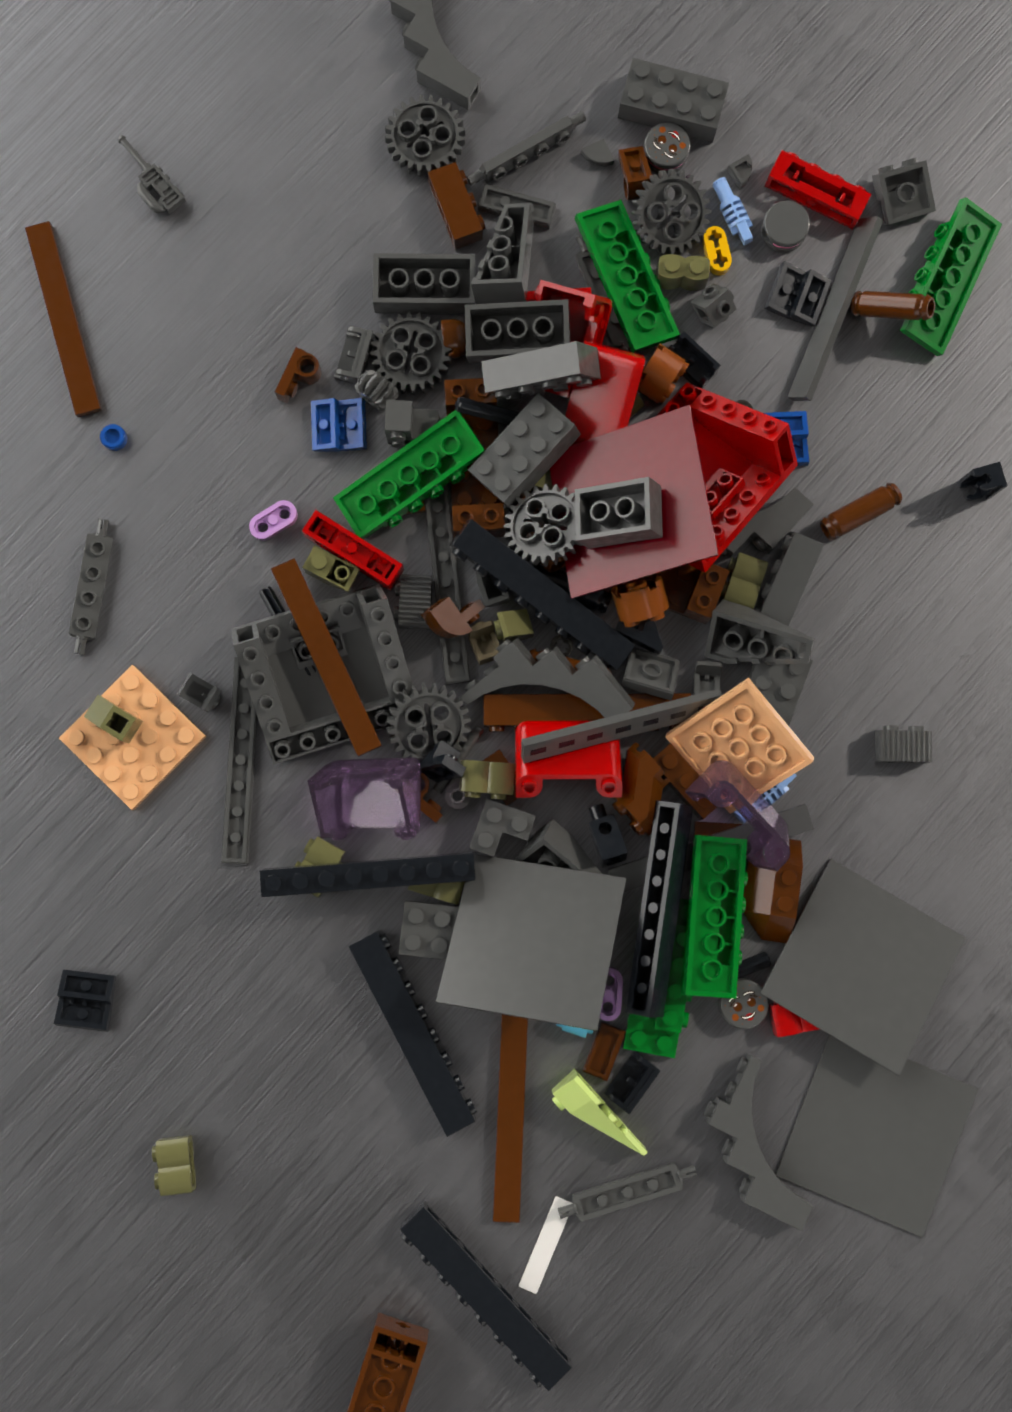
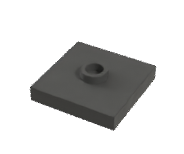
[621,647,680,701]

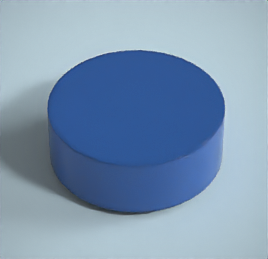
[100,424,127,451]

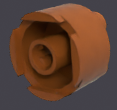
[637,343,689,404]
[611,574,669,627]

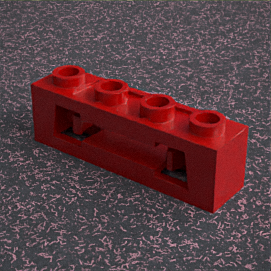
[764,150,871,230]
[302,510,404,591]

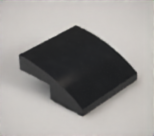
[764,261,832,326]
[53,969,116,1032]

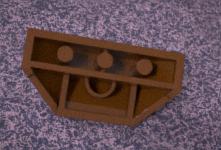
[743,838,803,943]

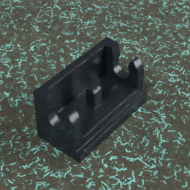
[668,331,721,389]
[957,462,1008,501]
[604,1051,660,1115]

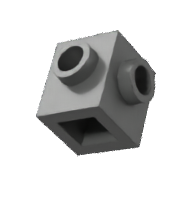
[691,283,737,328]

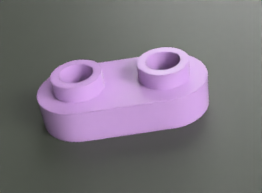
[249,500,298,541]
[600,967,623,1021]

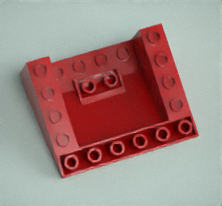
[657,382,798,572]

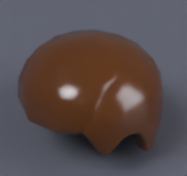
[441,319,466,358]

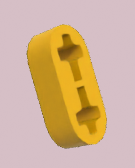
[702,226,732,276]

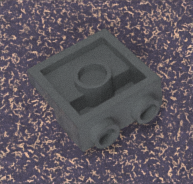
[872,157,936,225]

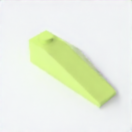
[551,1068,648,1156]

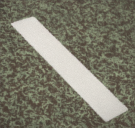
[518,1196,573,1294]

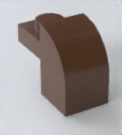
[420,597,485,638]

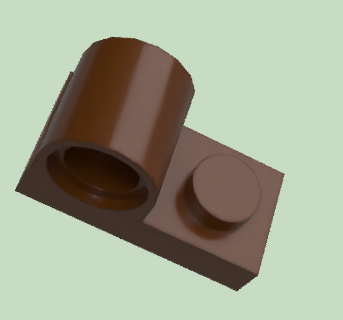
[618,146,652,201]
[275,347,322,403]
[396,772,443,824]

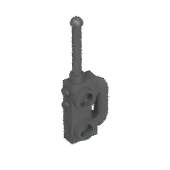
[118,135,186,214]

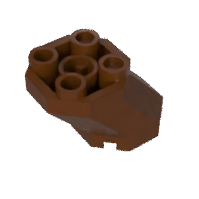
[612,742,670,836]

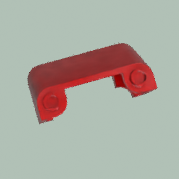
[534,280,612,398]
[565,340,645,446]
[515,721,623,798]

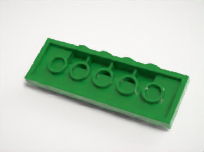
[900,197,1002,356]
[574,199,680,353]
[333,410,485,540]
[682,835,748,999]
[622,898,692,1058]

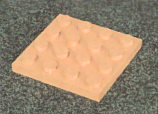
[59,665,207,810]
[665,678,814,814]

